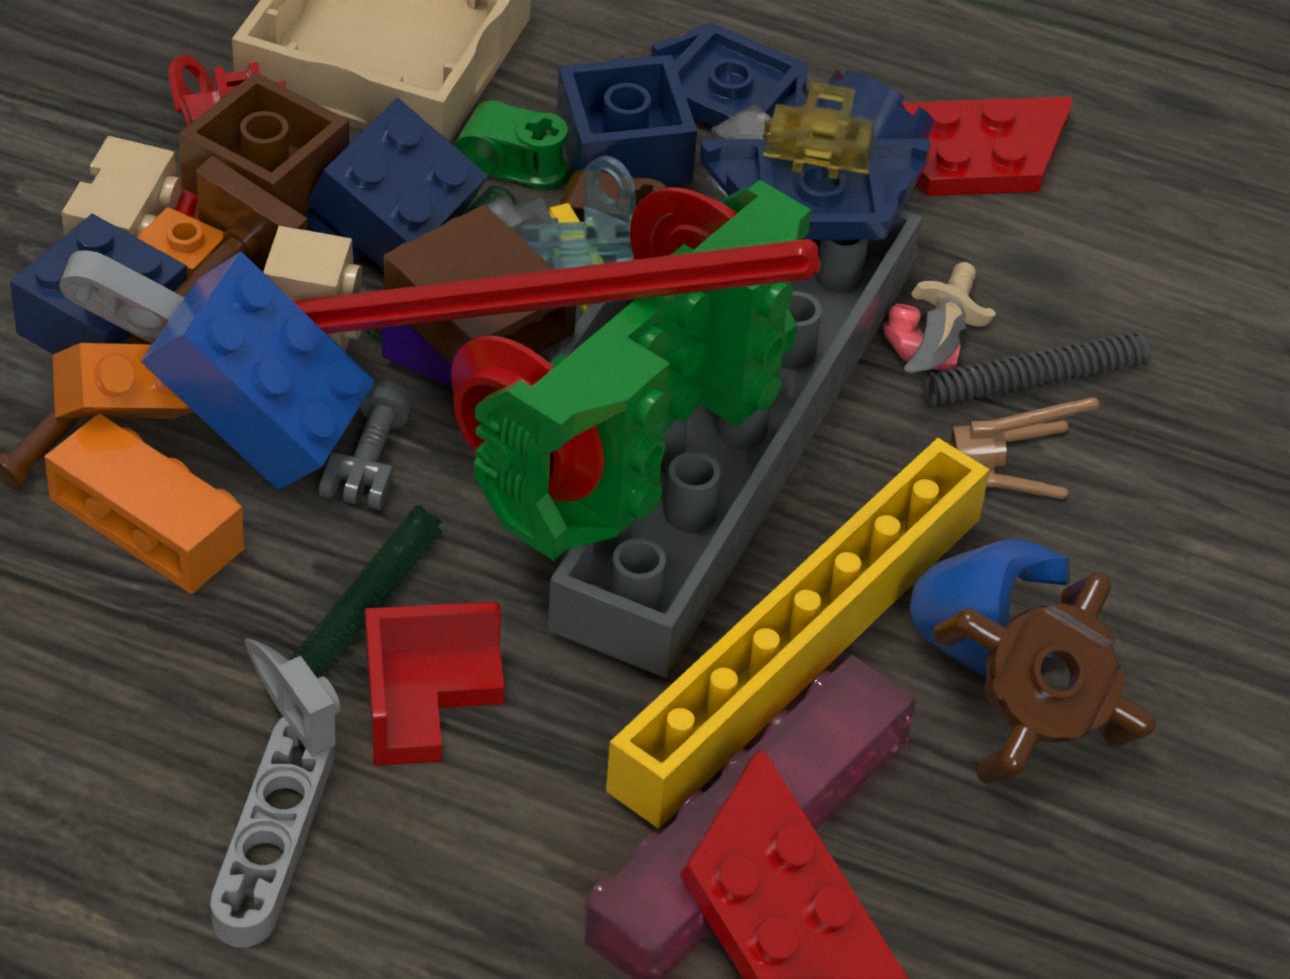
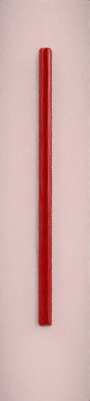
[293,239,821,334]

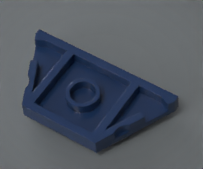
[612,22,808,139]
[700,139,931,239]

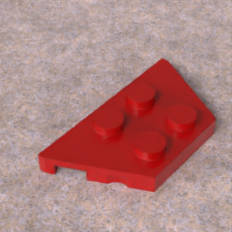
[902,96,1072,196]
[679,750,908,979]

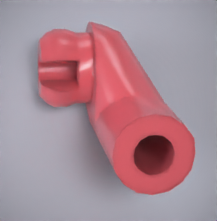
[883,304,961,372]

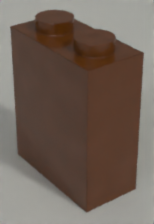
[384,204,576,365]

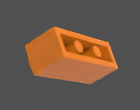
[44,413,245,595]

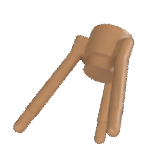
[950,397,1099,499]

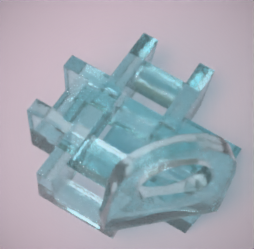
[521,156,636,269]

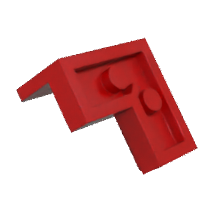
[365,602,504,766]

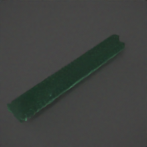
[289,505,443,678]

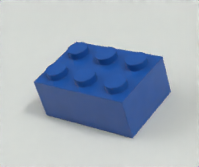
[140,252,375,490]

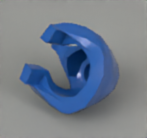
[910,539,1071,677]

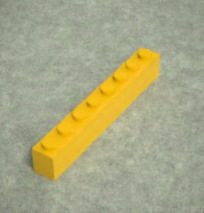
[606,438,990,829]

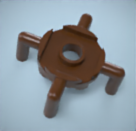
[934,573,1156,784]

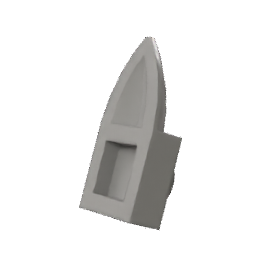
[244,638,340,756]

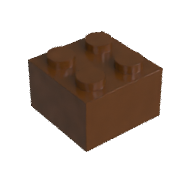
[178,72,349,215]

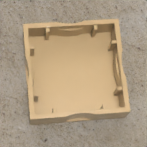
[232,0,531,142]

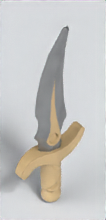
[904,262,996,373]

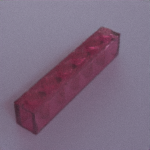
[584,655,916,979]

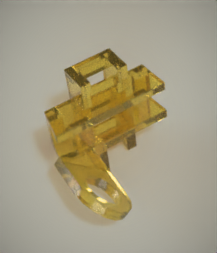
[762,81,875,179]

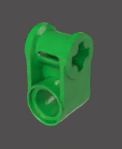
[455,100,569,190]

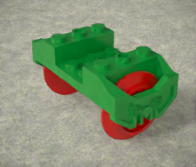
[451,180,812,561]

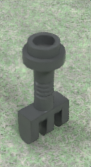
[319,381,411,511]

